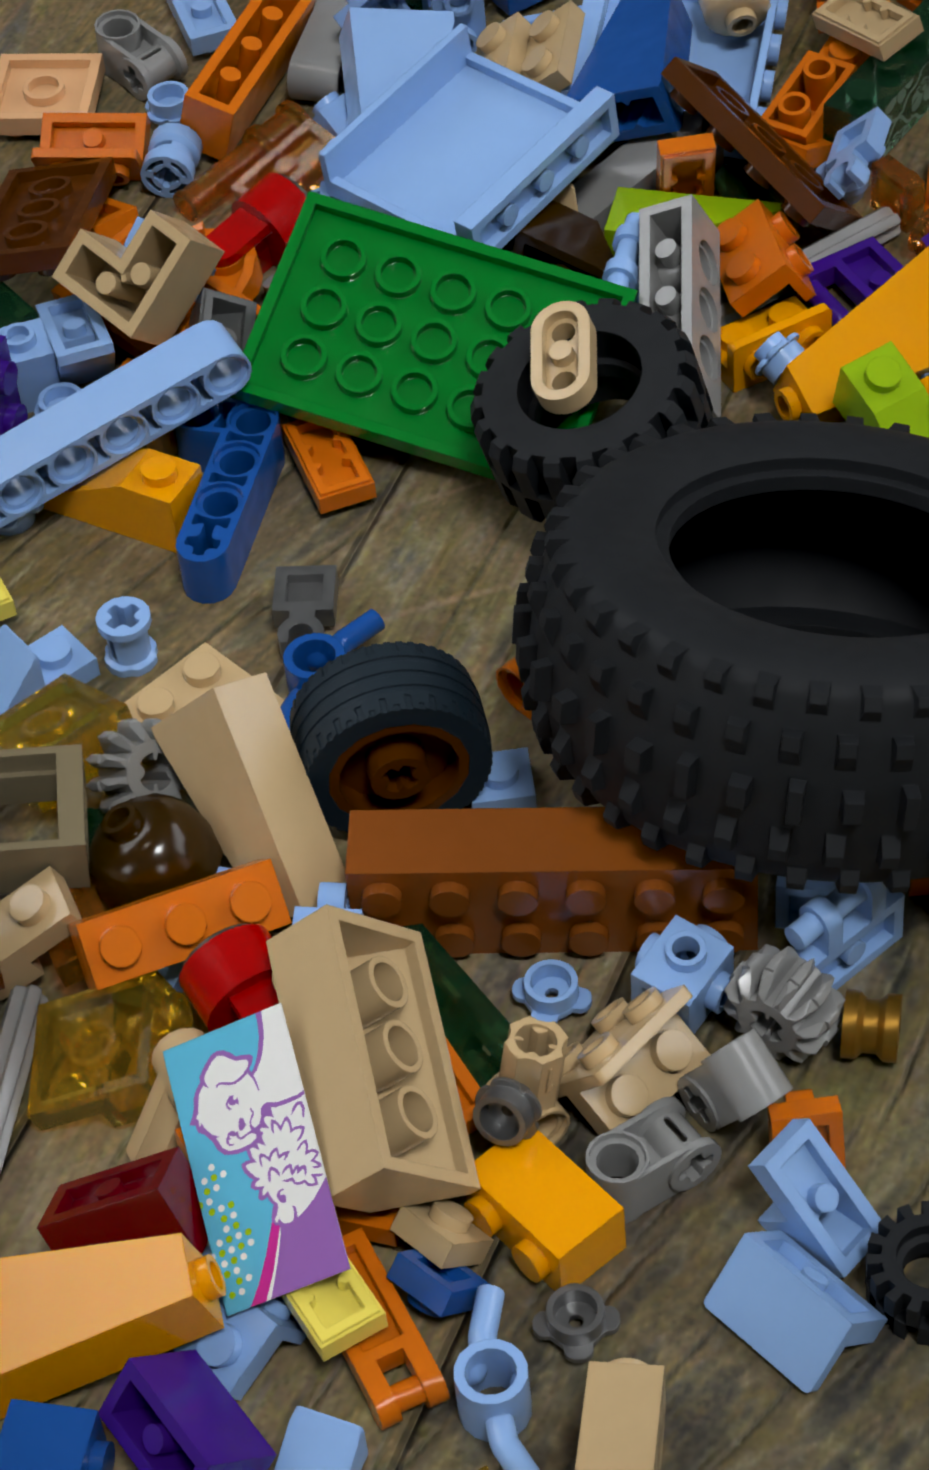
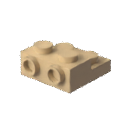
[474,0,585,92]

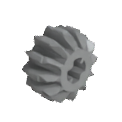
[85,718,186,814]
[723,944,845,1063]

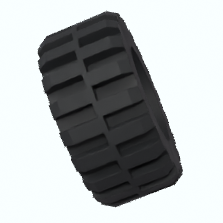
[470,298,713,523]

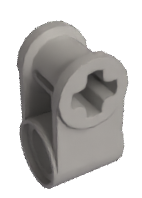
[94,9,188,101]
[678,1027,793,1132]
[586,1096,722,1224]

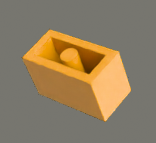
[464,1130,626,1291]

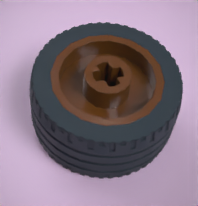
[289,641,493,833]

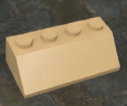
[266,904,481,1213]

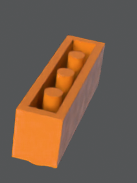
[180,0,315,162]

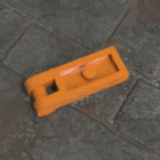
[342,1227,450,1430]

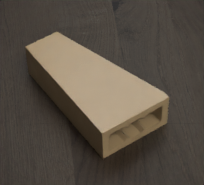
[151,672,348,921]
[575,1358,666,1470]

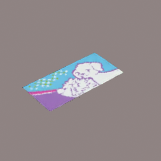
[163,1003,351,1317]

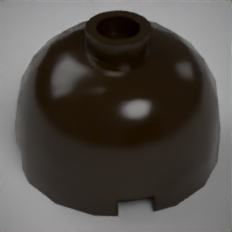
[89,793,223,909]

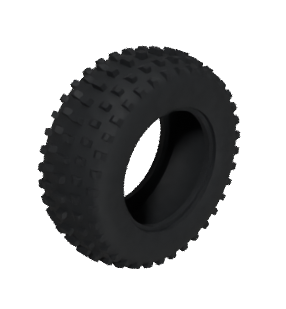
[512,413,929,894]

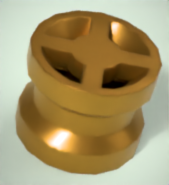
[840,989,903,1064]

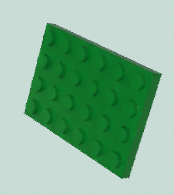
[230,191,638,480]

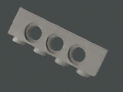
[639,194,721,418]

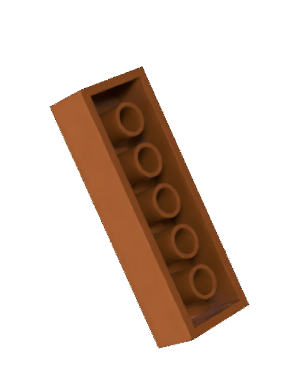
[345,807,758,958]

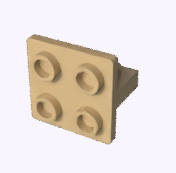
[558,984,711,1135]

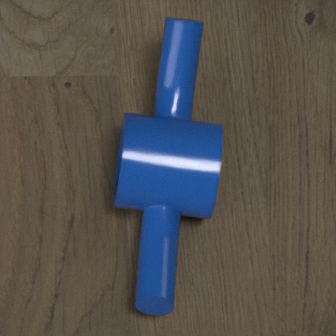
[280,609,385,730]

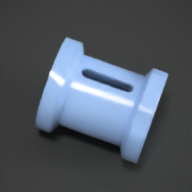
[95,596,158,678]

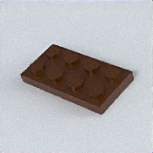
[661,56,862,233]
[0,157,117,282]

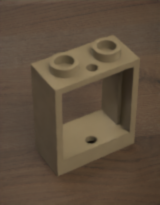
[0,744,91,894]

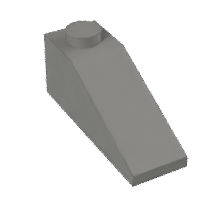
[573,111,724,231]

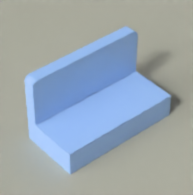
[704,1230,888,1393]

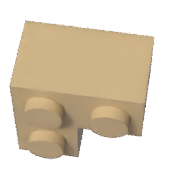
[52,210,225,346]

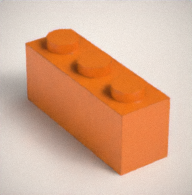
[67,858,292,991]

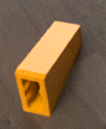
[773,246,929,422]
[0,1233,226,1420]

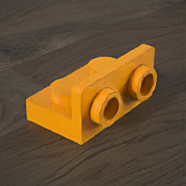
[721,295,832,393]

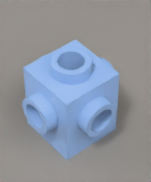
[630,915,734,1034]

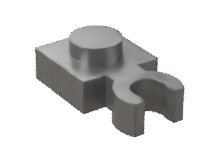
[272,565,339,658]

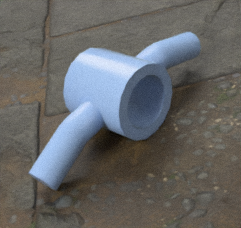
[454,1284,540,1470]

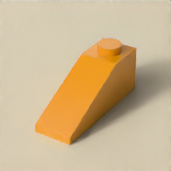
[43,448,202,553]

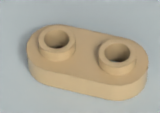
[531,301,597,414]

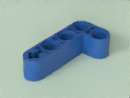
[173,397,285,604]

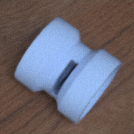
[140,123,203,198]

